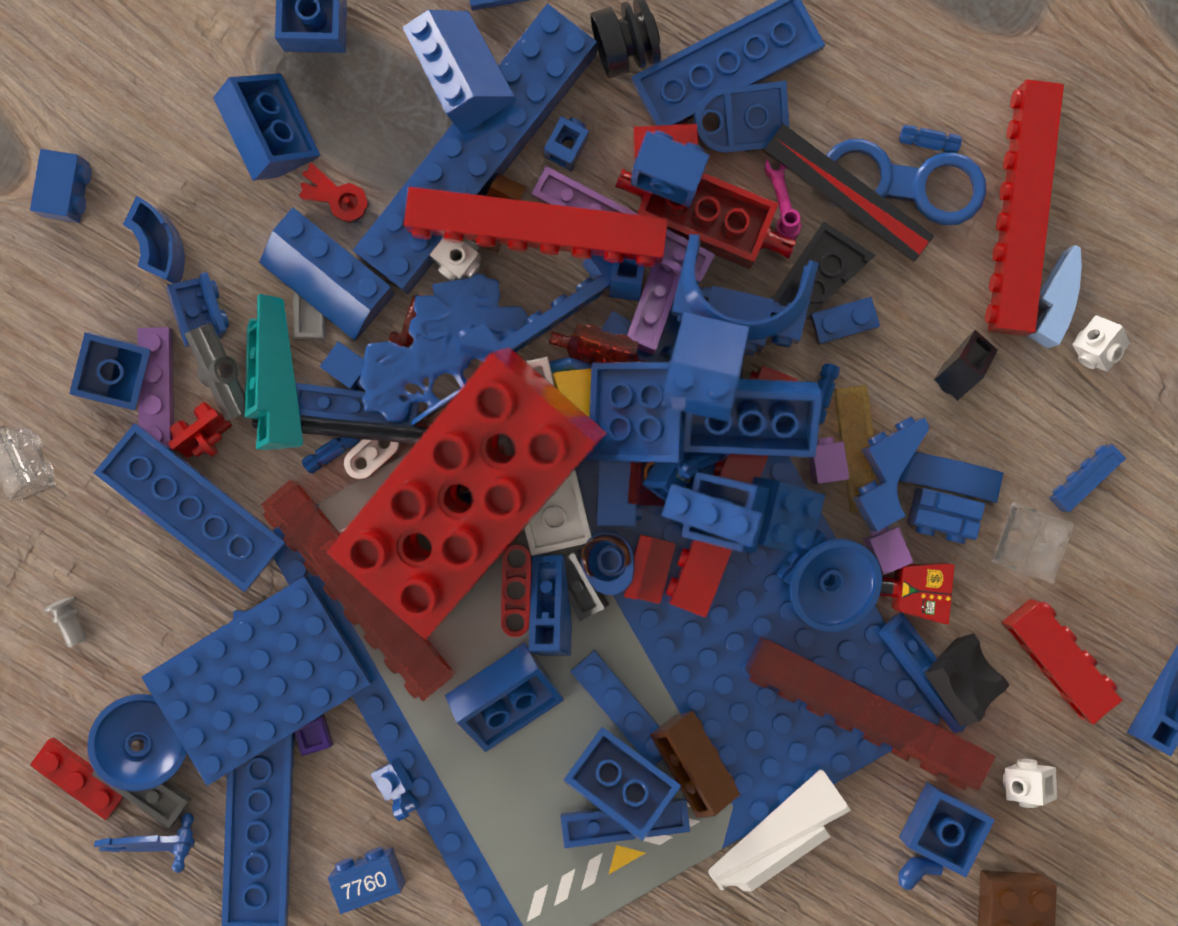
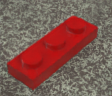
[30,737,125,821]

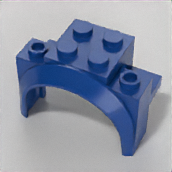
[672,234,819,356]

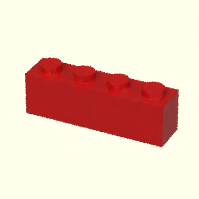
[1001,599,1123,725]

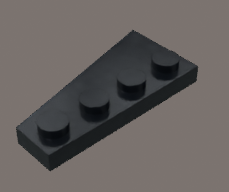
[770,221,876,319]

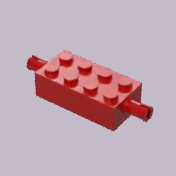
[615,169,797,269]

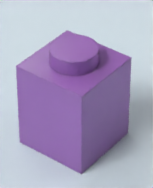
[808,437,849,484]
[863,526,914,575]

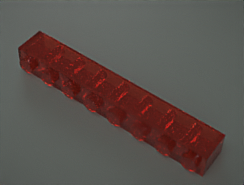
[260,480,455,701]
[744,635,996,791]

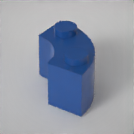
[123,196,185,283]

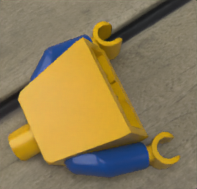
[549,357,592,417]

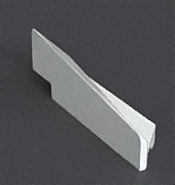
[708,770,851,891]

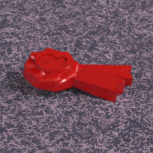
[299,163,369,223]

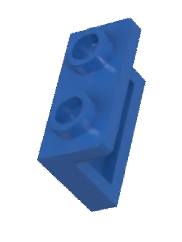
[166,272,229,347]

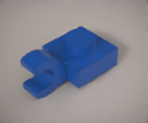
[371,759,419,821]

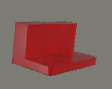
[623,534,675,604]

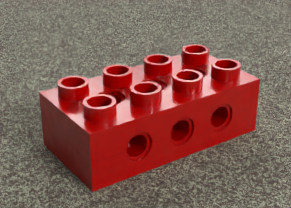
[326,347,607,640]

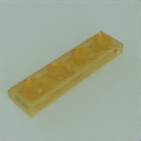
[834,385,879,513]

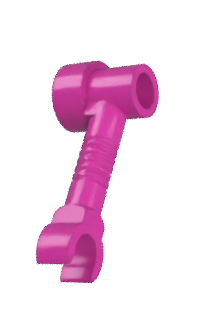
[764,160,801,240]

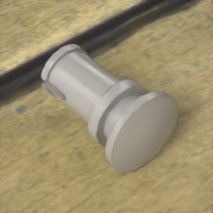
[44,597,87,648]

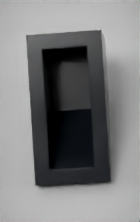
[934,330,998,401]

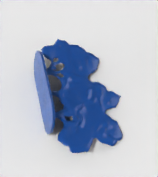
[359,274,529,426]

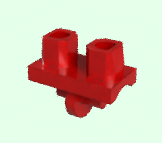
[168,402,233,459]

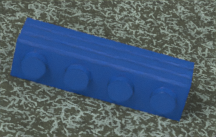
[1049,444,1126,512]

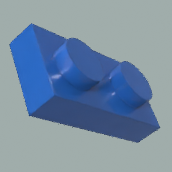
[810,297,880,345]

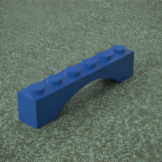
[1127,645,1178,756]

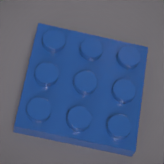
[588,362,685,463]

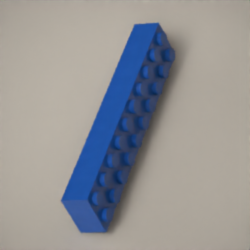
[353,3,597,295]

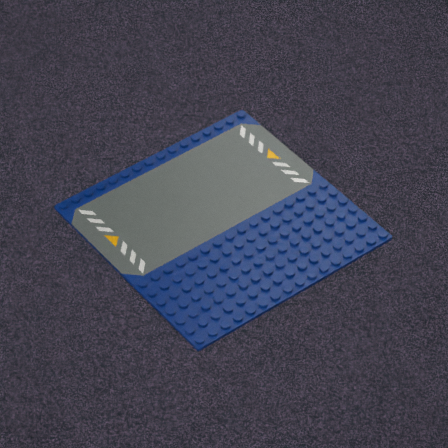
[273,301,940,926]

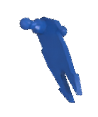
[94,813,195,873]

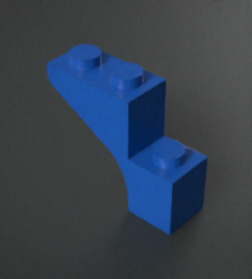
[852,416,929,531]

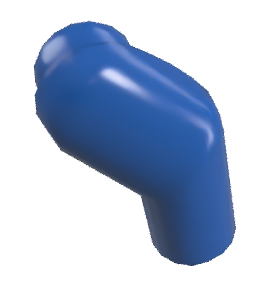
[898,857,943,890]

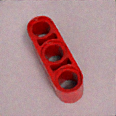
[501,544,532,637]

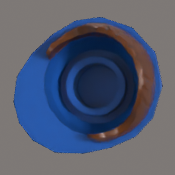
[581,532,635,595]

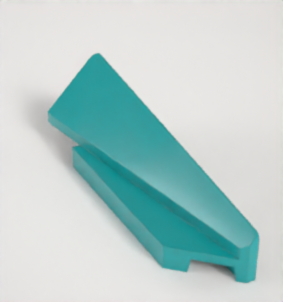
[245,294,303,450]

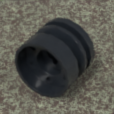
[590,0,661,78]

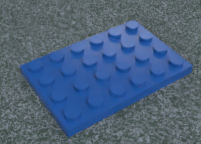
[141,575,372,786]

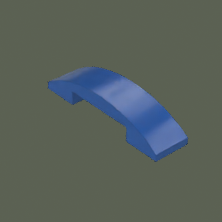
[874,452,1003,503]

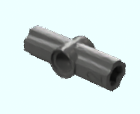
[184,323,245,421]

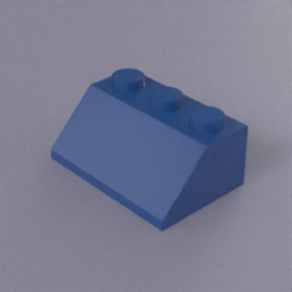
[213,73,321,181]
[445,643,564,752]

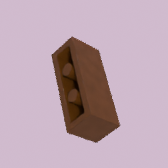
[649,711,741,818]

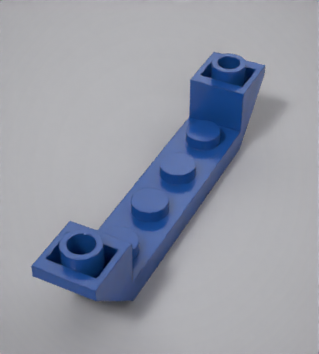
[455,255,612,358]

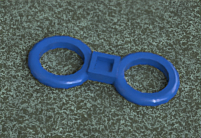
[826,139,987,225]

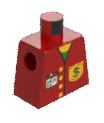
[880,562,955,625]

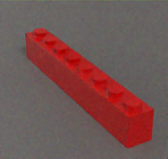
[985,79,1064,336]
[404,187,668,267]
[665,365,798,618]

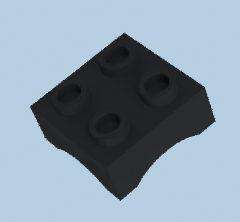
[924,633,1010,726]

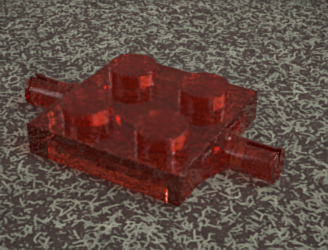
[548,323,648,366]

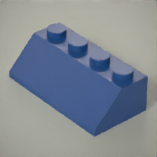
[402,10,517,135]
[259,207,395,341]

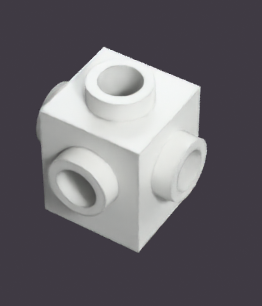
[430,237,482,281]
[1072,315,1130,372]
[1003,759,1057,808]

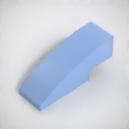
[1027,245,1082,348]

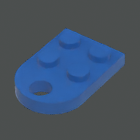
[694,81,790,153]

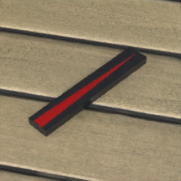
[764,124,934,262]

